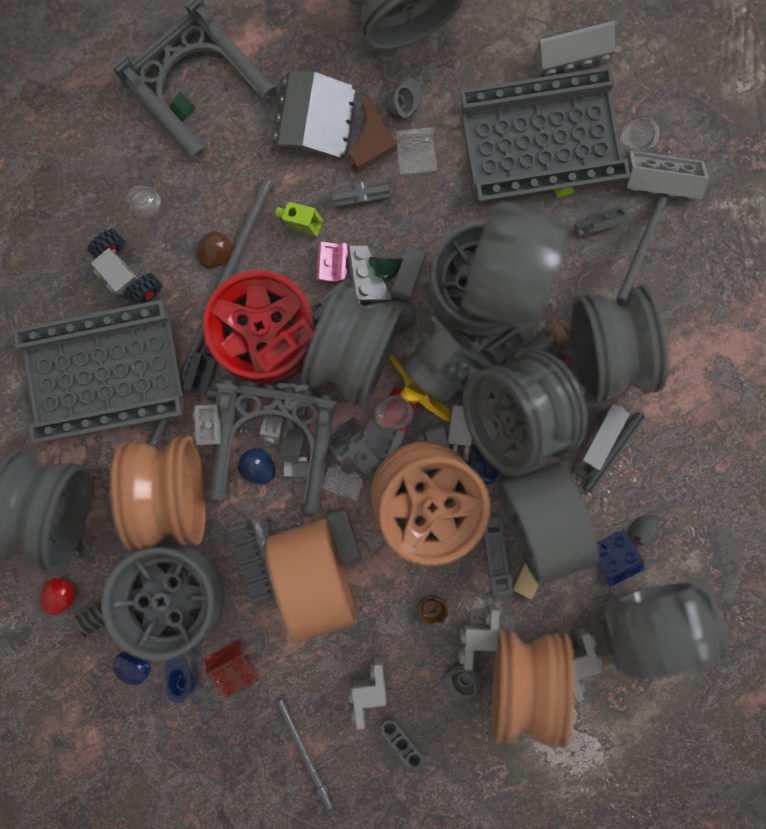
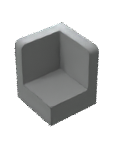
[284,457,309,477]

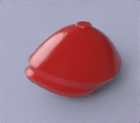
[40,578,75,615]

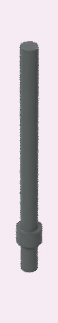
[276,698,333,810]

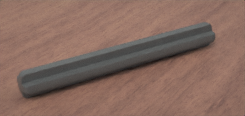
[583,412,646,493]

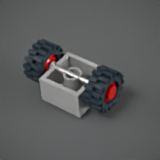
[87,228,163,305]

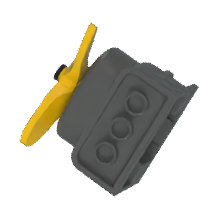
[388,315,493,422]

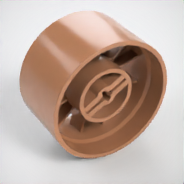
[266,519,357,643]

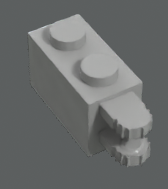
[448,405,475,462]

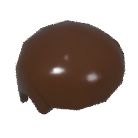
[418,595,448,625]

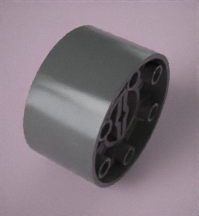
[499,462,599,586]

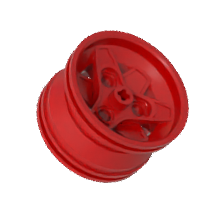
[203,270,314,386]

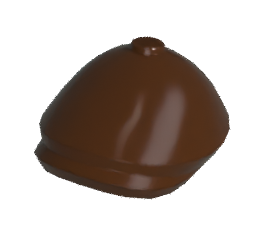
[196,231,231,268]

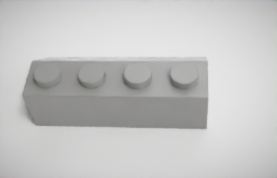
[534,21,615,77]
[625,151,710,199]

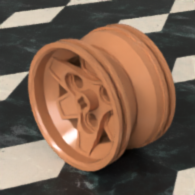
[112,436,206,551]
[370,442,490,565]
[492,629,574,749]

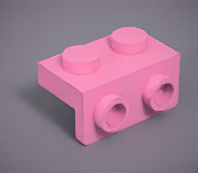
[316,241,348,283]

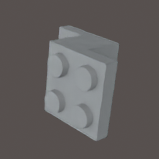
[458,605,500,670]
[572,628,602,702]
[349,657,386,730]

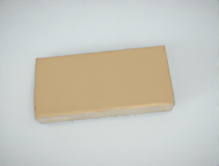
[513,563,539,600]

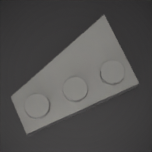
[347,246,392,302]

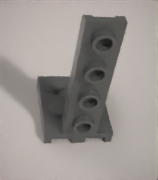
[328,417,406,495]

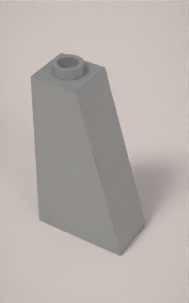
[570,404,630,480]

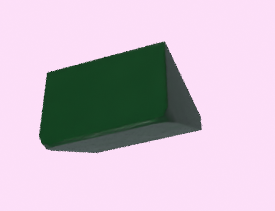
[169,92,195,122]

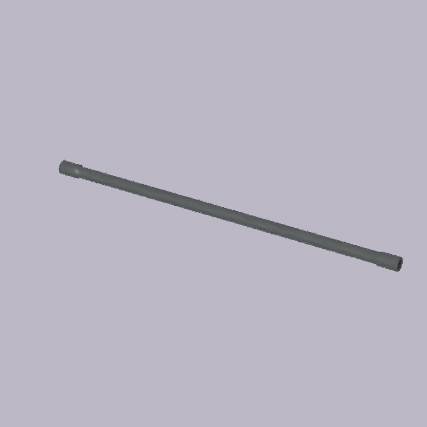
[148,179,273,448]

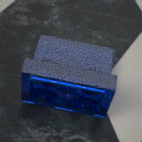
[597,530,644,587]

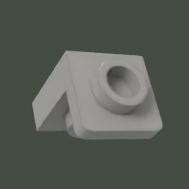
[259,414,284,446]

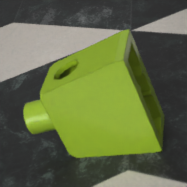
[276,202,323,237]

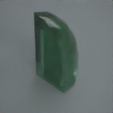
[369,257,403,278]

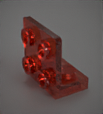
[205,640,259,698]

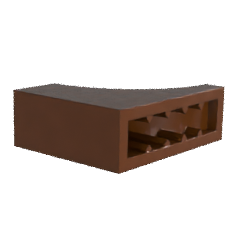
[347,96,397,173]

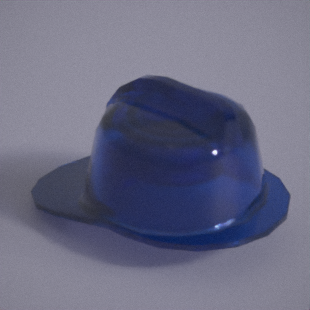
[165,655,196,703]

